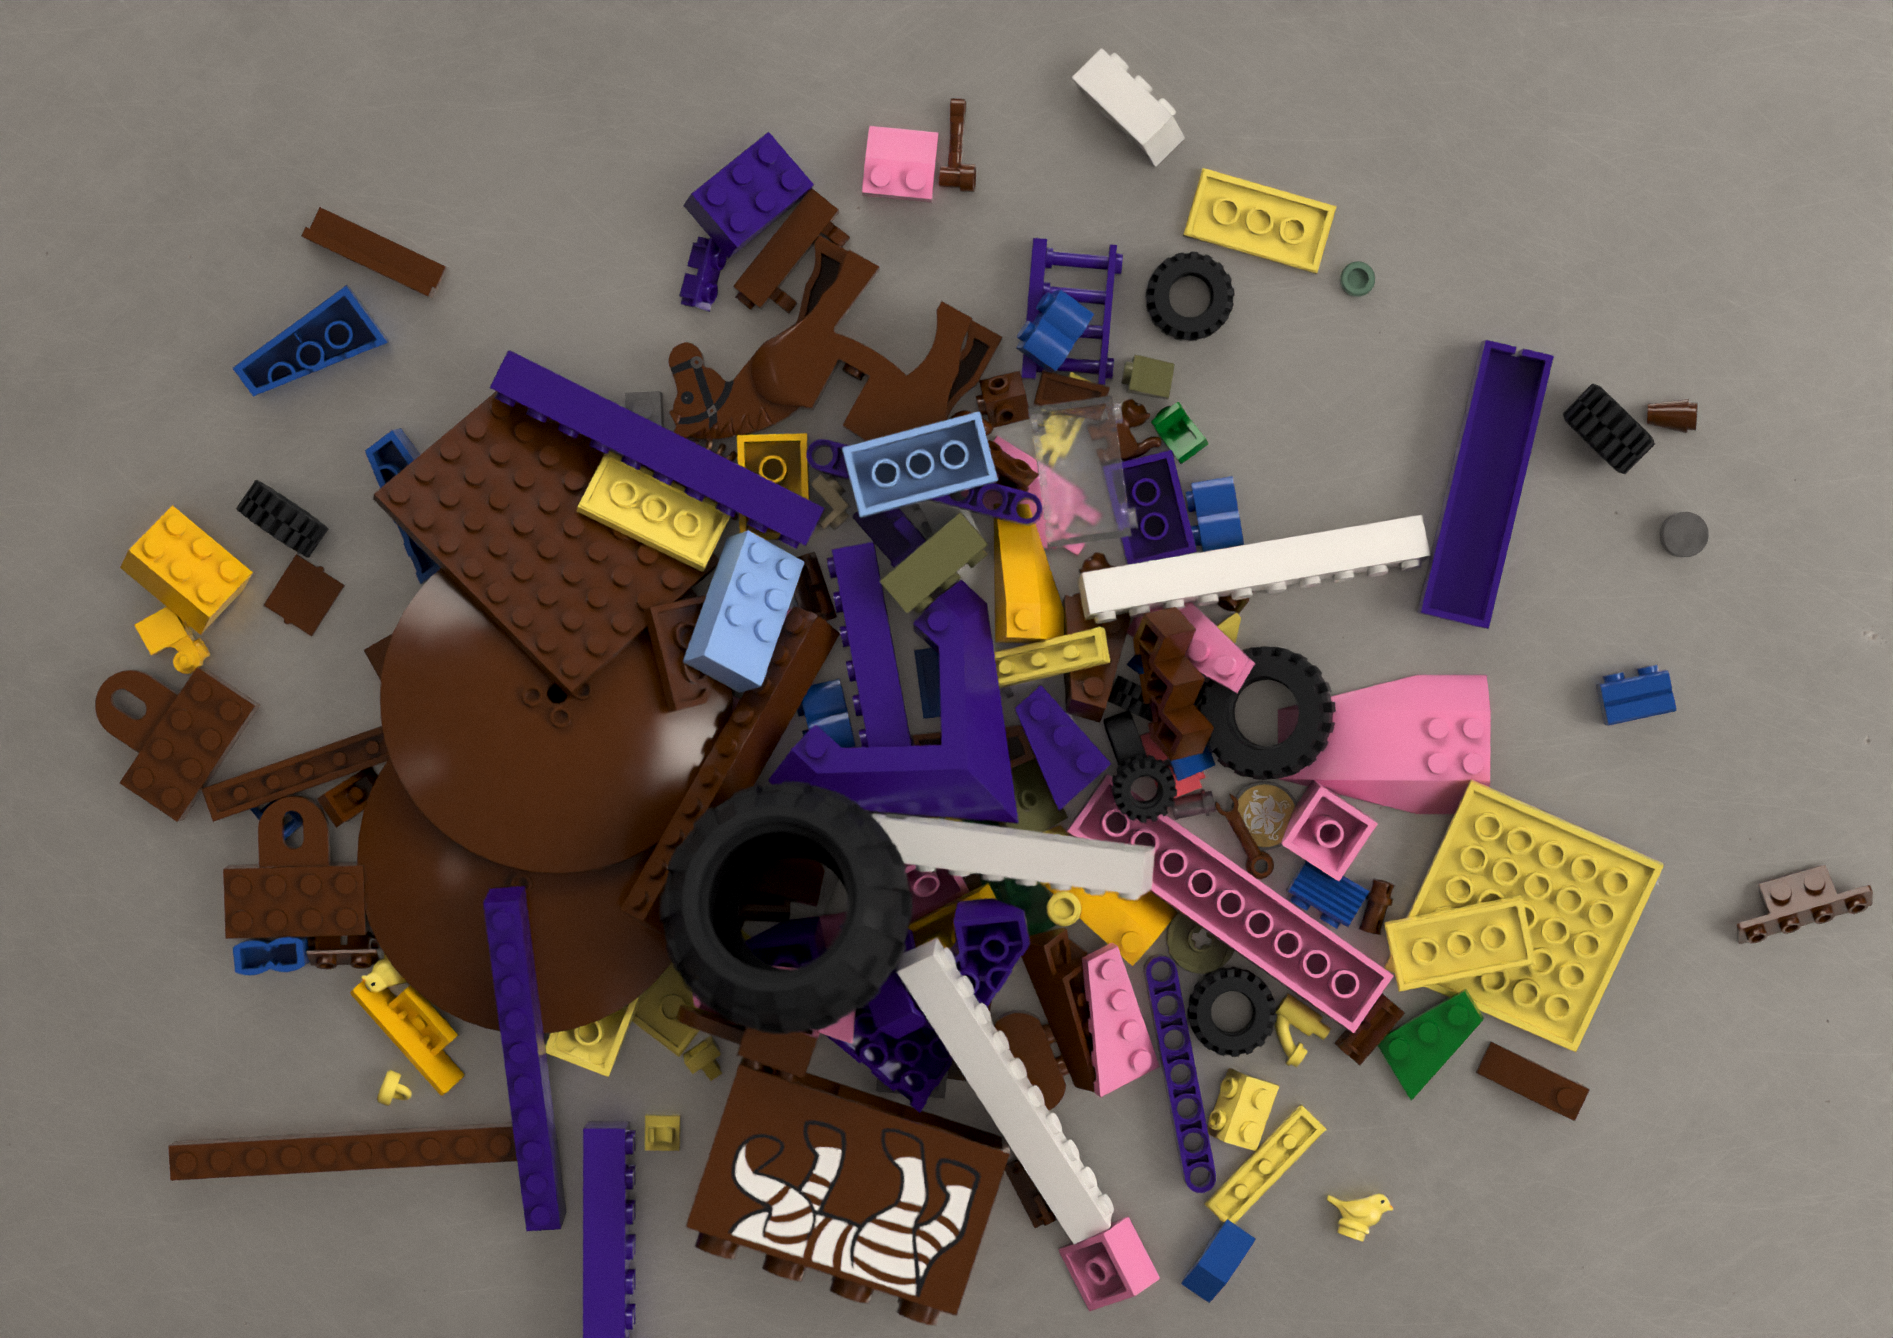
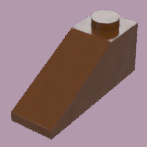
[1476,1041,1590,1121]

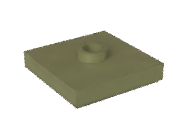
[997,757,1068,832]

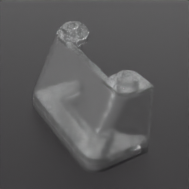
[1028,396,1138,548]

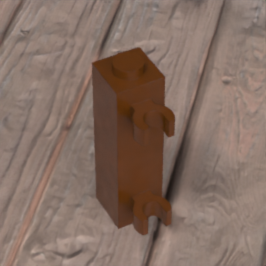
[733,188,850,314]

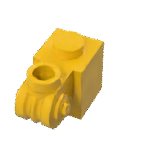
[134,607,210,674]

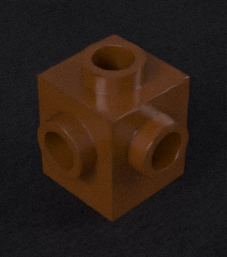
[976,371,1031,428]

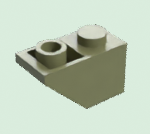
[1121,355,1175,400]

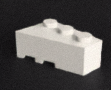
[1072,48,1185,167]

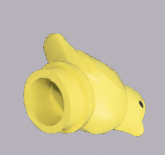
[361,953,407,992]
[1326,1193,1393,1242]

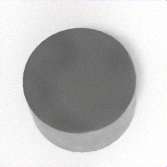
[1660,512,1709,557]

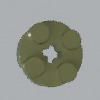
[1166,912,1234,974]

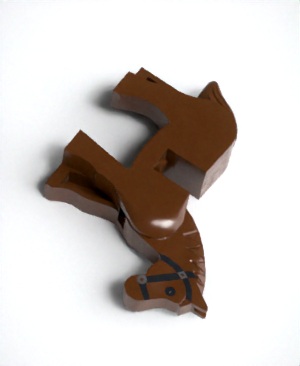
[669,235,1003,442]

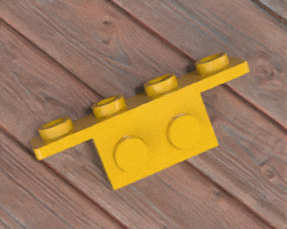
[350,981,464,1096]

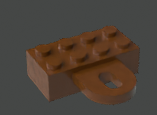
[95,666,261,822]
[223,796,370,939]
[676,1005,820,1081]

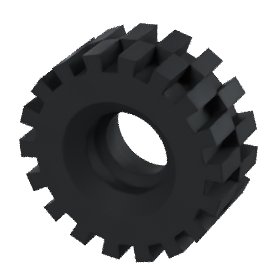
[236,480,329,558]

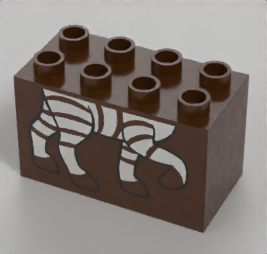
[686,1057,1010,1326]

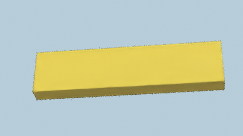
[994,627,1110,689]
[1204,1104,1326,1224]

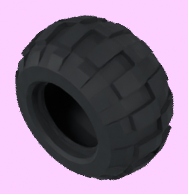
[660,781,912,1034]

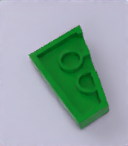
[1378,989,1484,1101]

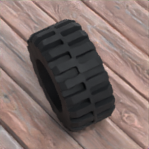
[1197,646,1336,780]

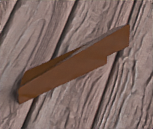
[1021,928,1096,1092]

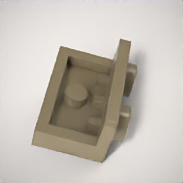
[811,474,851,530]

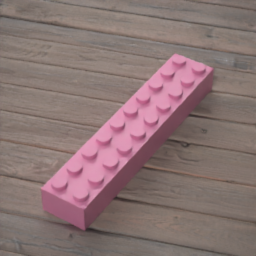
[1065,774,1394,1033]

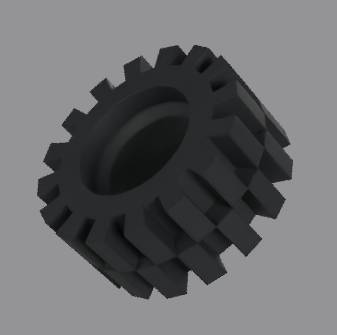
[1108,675,1153,722]
[1111,755,1177,823]

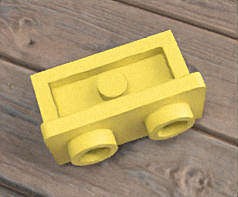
[1207,1068,1279,1151]

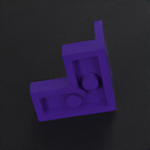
[853,508,927,569]

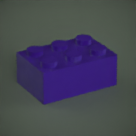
[683,132,814,259]
[1102,450,1197,565]

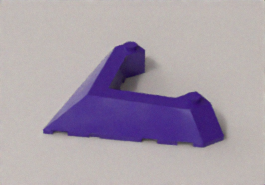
[768,580,1019,824]
[746,898,1030,1113]

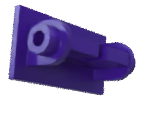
[679,236,727,312]

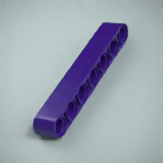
[806,439,1043,526]
[1144,954,1216,1193]

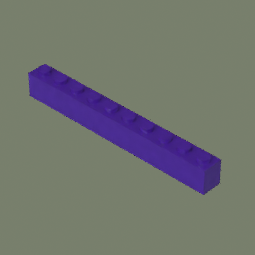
[490,350,826,549]
[483,886,566,1231]

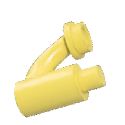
[1275,993,1331,1068]

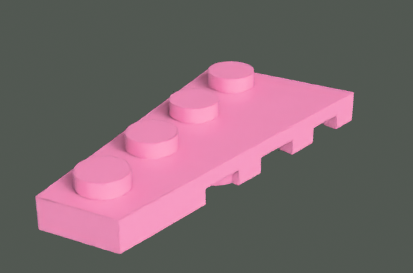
[1127,602,1255,693]
[1082,943,1160,1097]

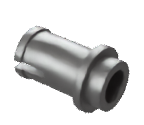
[1172,789,1216,820]

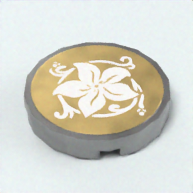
[1231,781,1297,850]

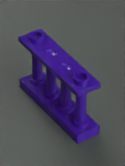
[1021,238,1123,386]

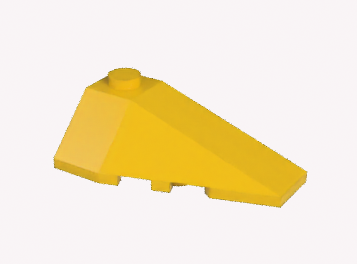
[993,503,1064,644]
[1040,882,1177,966]

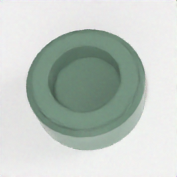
[1340,261,1375,297]

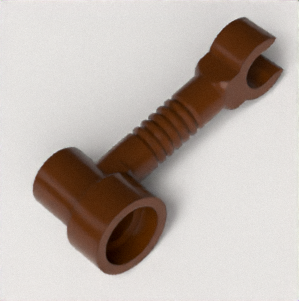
[939,98,977,192]
[1215,794,1274,879]

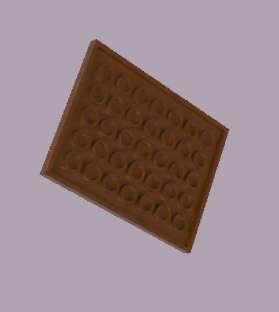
[373,391,719,697]

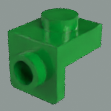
[1151,402,1209,464]

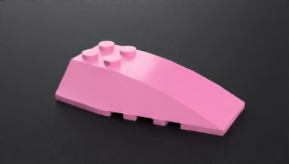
[1278,675,1491,814]

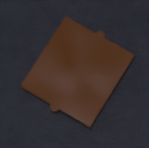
[264,554,345,636]

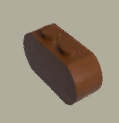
[993,1010,1069,1111]

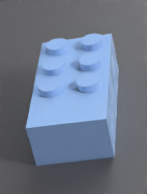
[842,411,998,518]
[683,530,804,693]

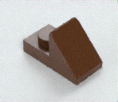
[317,767,378,828]

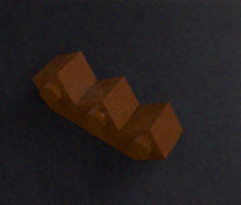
[1133,607,1214,761]

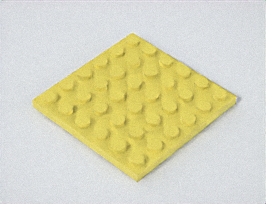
[1384,779,1664,1052]

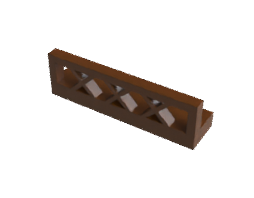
[302,207,447,299]

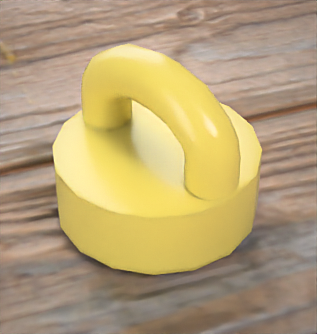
[1046,891,1081,927]
[376,1070,412,1106]

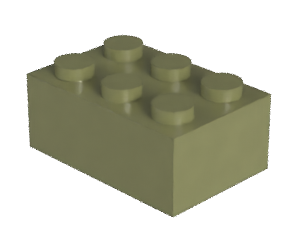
[879,512,989,614]

